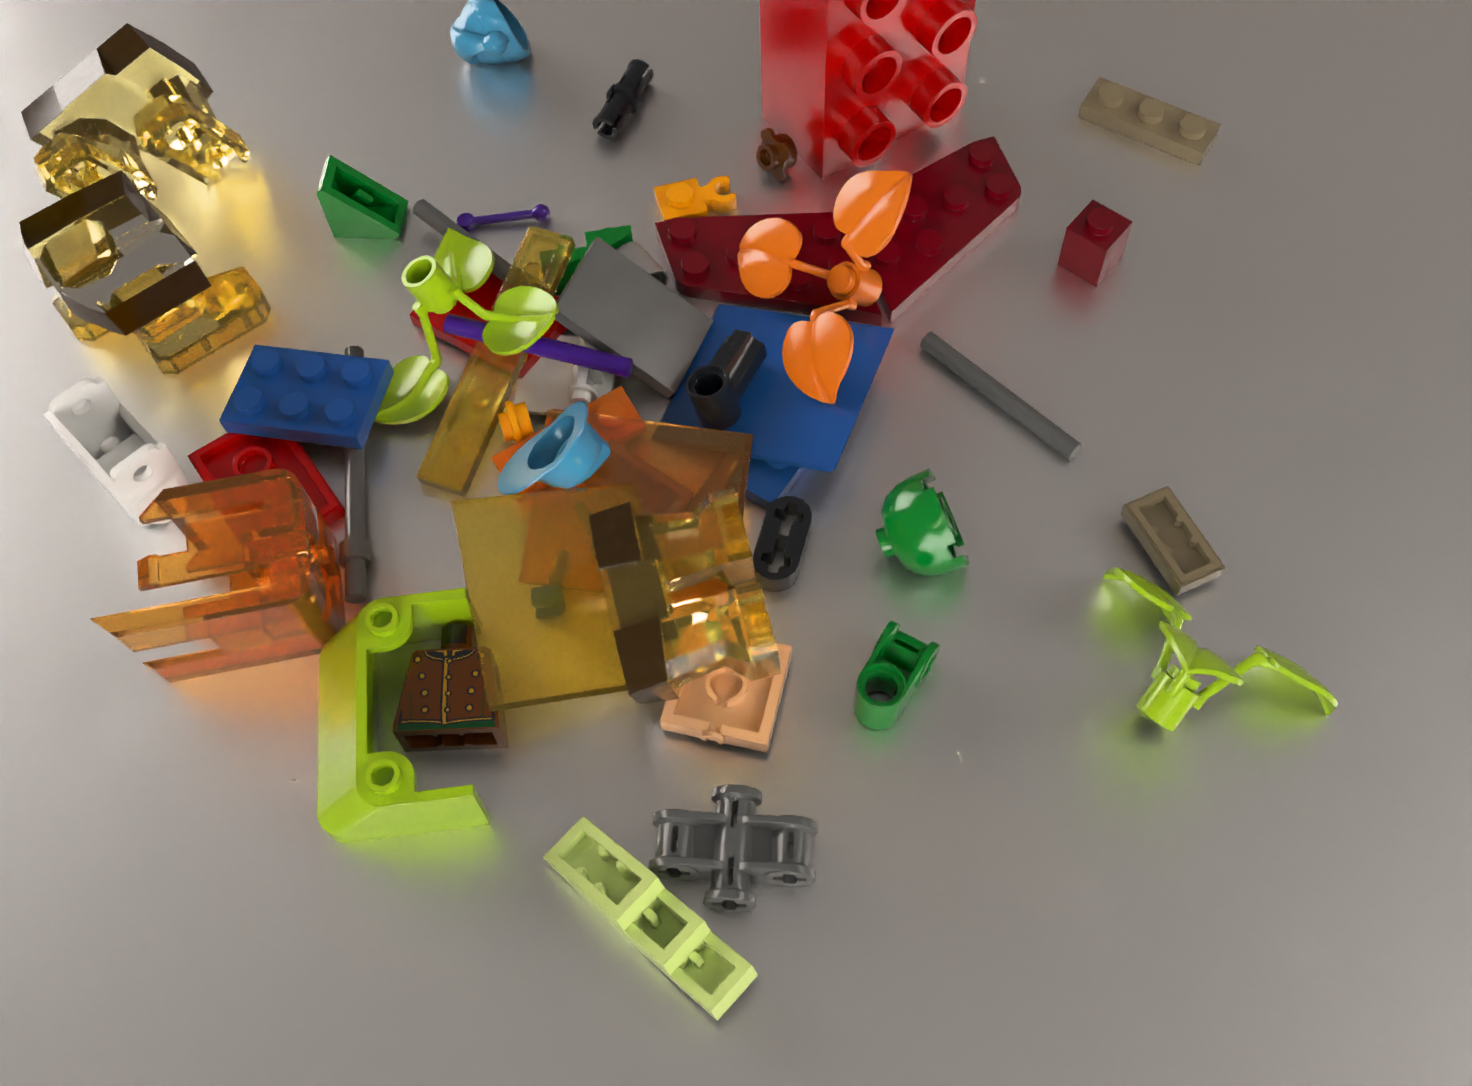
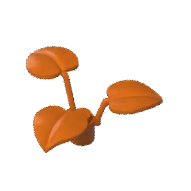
[738,170,913,404]

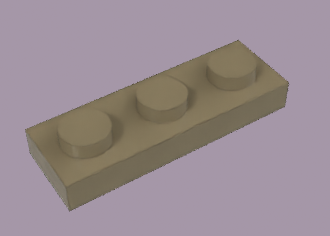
[1078,77,1221,166]

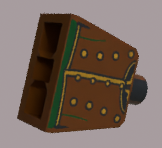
[392,624,508,752]

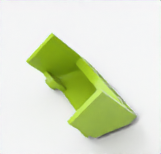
[317,588,490,843]

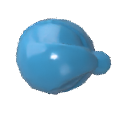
[450,0,531,65]

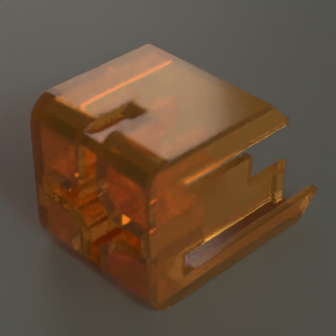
[90,469,346,683]

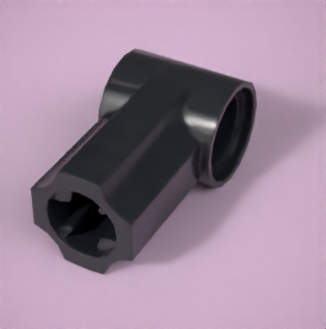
[686,329,767,431]

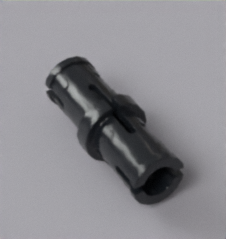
[592,59,654,139]

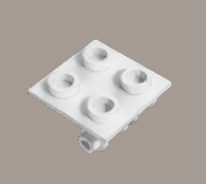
[513,335,615,416]

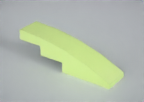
[543,816,758,1021]

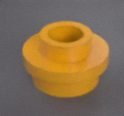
[497,400,534,443]

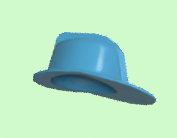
[497,401,611,495]

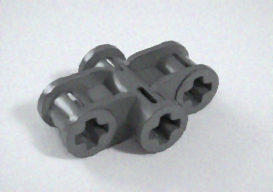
[648,784,818,912]

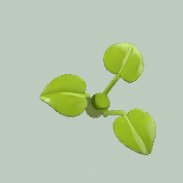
[375,228,559,425]
[1102,567,1338,731]

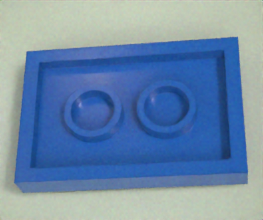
[219,345,394,450]

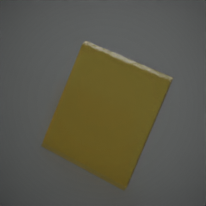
[450,482,676,712]

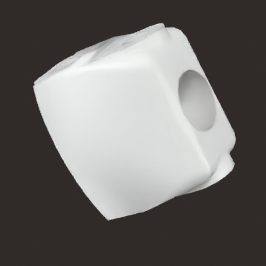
[43,376,191,526]

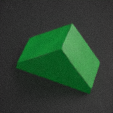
[316,155,408,239]

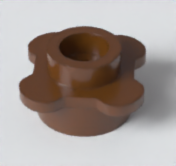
[756,128,797,182]

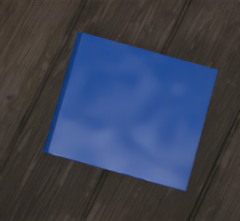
[651,304,895,473]

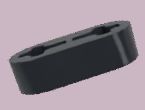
[753,496,812,592]

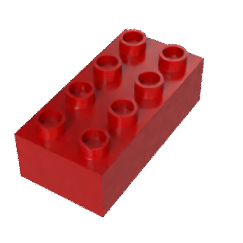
[760,0,977,180]

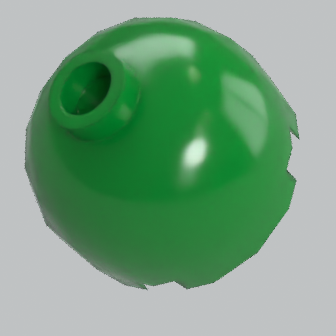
[875,468,970,577]

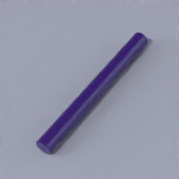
[444,314,633,378]

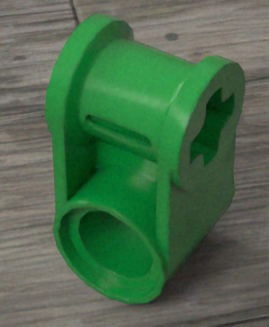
[853,621,940,730]

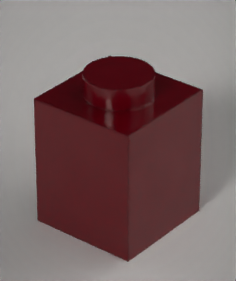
[1057,200,1133,287]

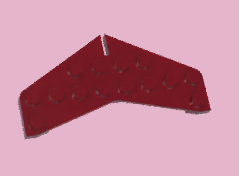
[655,136,1021,326]

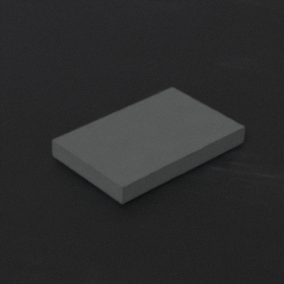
[555,236,714,398]

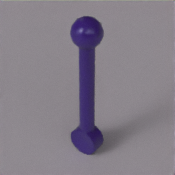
[456,204,550,232]

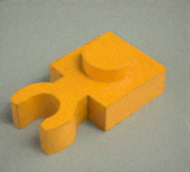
[653,176,737,221]

